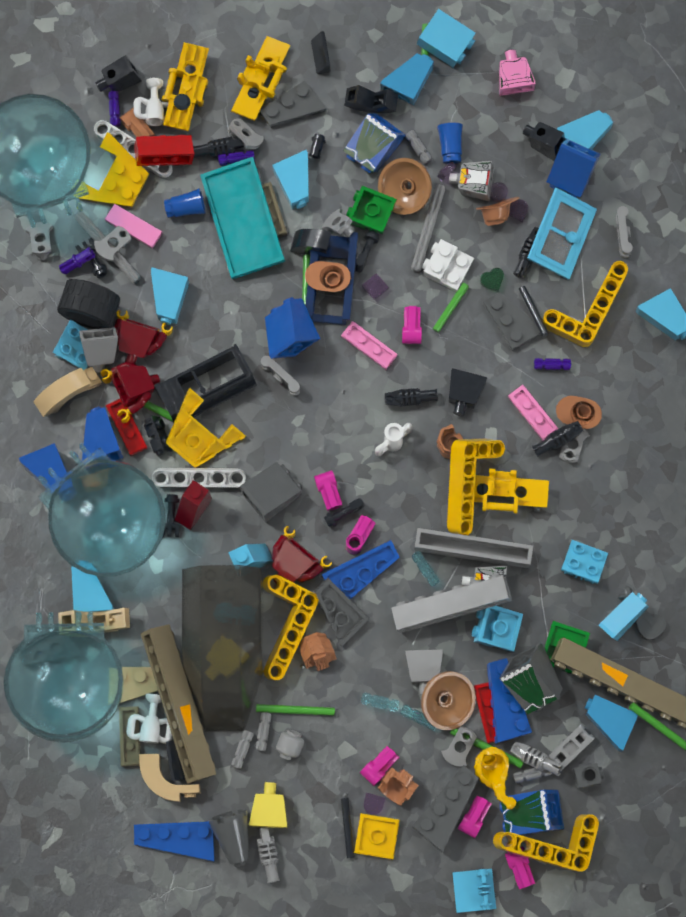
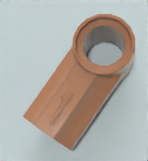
[120,107,155,137]

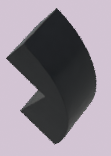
[344,85,399,113]
[290,229,331,255]

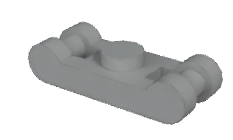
[615,206,633,258]
[261,356,300,397]
[549,724,595,772]

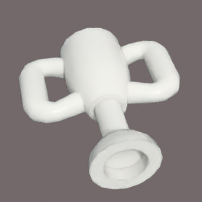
[133,78,169,126]
[375,423,412,456]
[126,694,173,744]

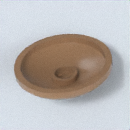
[378,158,432,215]
[421,671,476,730]

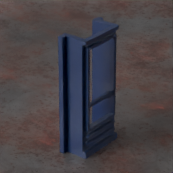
[305,232,358,325]

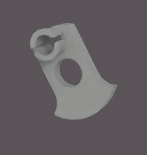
[227,119,263,149]
[322,208,354,236]
[25,222,53,260]
[94,226,131,262]
[559,429,590,463]
[441,727,477,766]

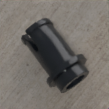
[309,134,326,159]

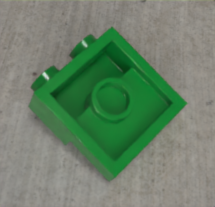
[346,186,397,235]
[544,621,590,674]

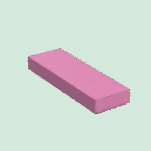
[105,204,163,249]
[341,321,398,370]
[508,385,559,441]

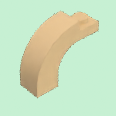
[33,367,102,417]
[58,608,130,634]
[139,754,201,802]

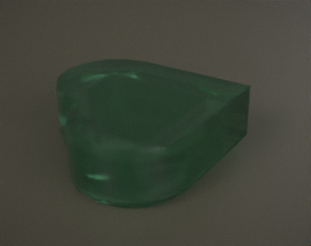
[480,268,504,292]

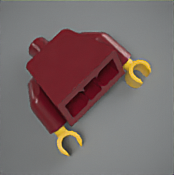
[114,310,173,365]
[100,362,160,423]
[272,526,332,584]

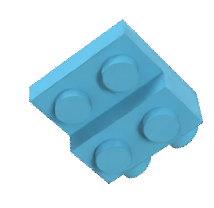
[472,606,523,652]

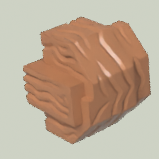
[437,424,463,459]
[299,632,337,671]
[378,768,419,806]

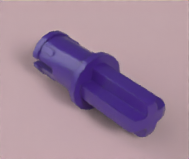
[59,247,95,274]

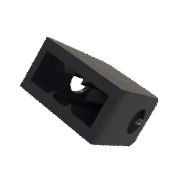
[95,55,142,92]
[523,122,565,161]
[448,368,487,416]

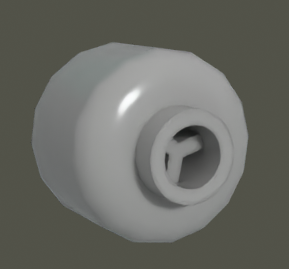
[276,729,304,760]

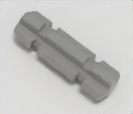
[406,130,432,164]
[256,712,271,751]
[231,730,254,769]
[513,768,552,784]

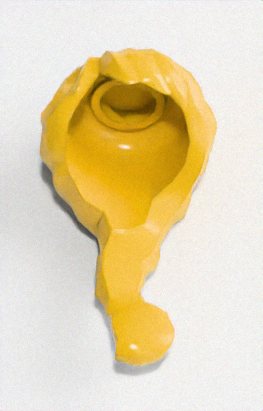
[474,747,516,809]

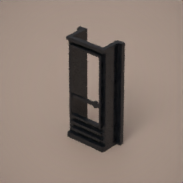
[155,344,257,423]

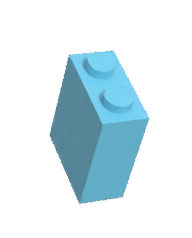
[417,9,476,68]

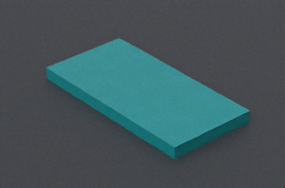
[200,157,285,279]

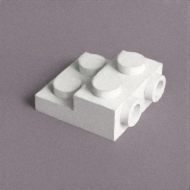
[422,239,474,292]

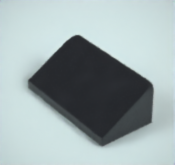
[311,31,331,74]
[166,741,186,781]

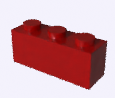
[134,135,194,166]

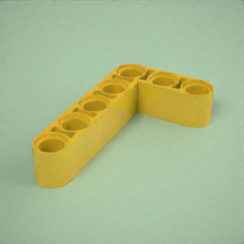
[543,261,628,347]
[447,438,505,536]
[262,575,318,680]
[493,814,599,872]

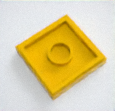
[354,813,399,860]

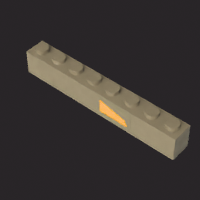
[141,624,216,784]
[550,638,686,729]

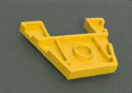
[74,132,149,207]
[166,388,246,468]

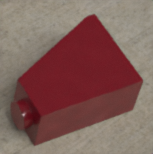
[175,480,212,531]

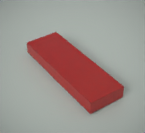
[105,399,147,456]
[473,682,496,743]

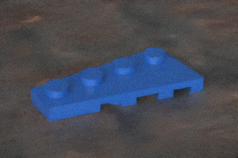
[321,540,400,599]
[487,658,532,744]
[134,821,215,862]

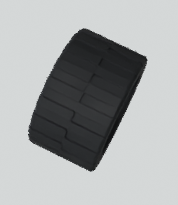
[57,279,121,329]

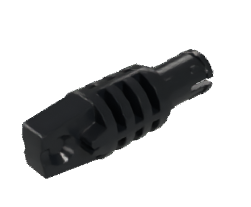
[193,136,244,158]
[513,227,539,278]
[384,388,438,407]
[532,421,584,457]

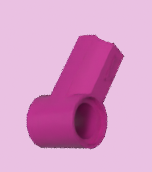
[402,306,422,344]
[314,470,343,511]
[346,515,376,555]
[360,746,399,786]
[458,796,492,838]
[504,846,536,889]

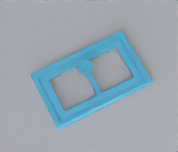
[527,188,597,280]

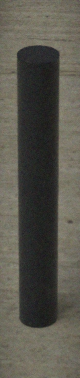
[519,286,549,337]
[341,798,355,858]

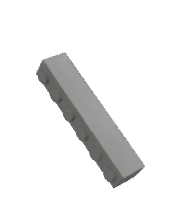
[414,528,533,568]
[391,574,512,633]

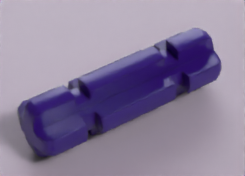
[108,91,121,127]
[218,150,255,165]
[534,358,571,370]

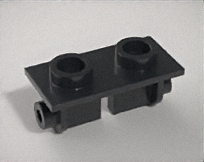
[144,415,172,456]

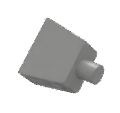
[79,327,118,372]
[405,649,443,695]

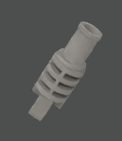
[510,742,563,776]
[256,827,280,883]

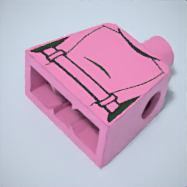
[499,50,535,96]

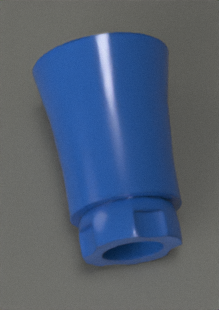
[437,123,463,165]
[164,188,206,218]

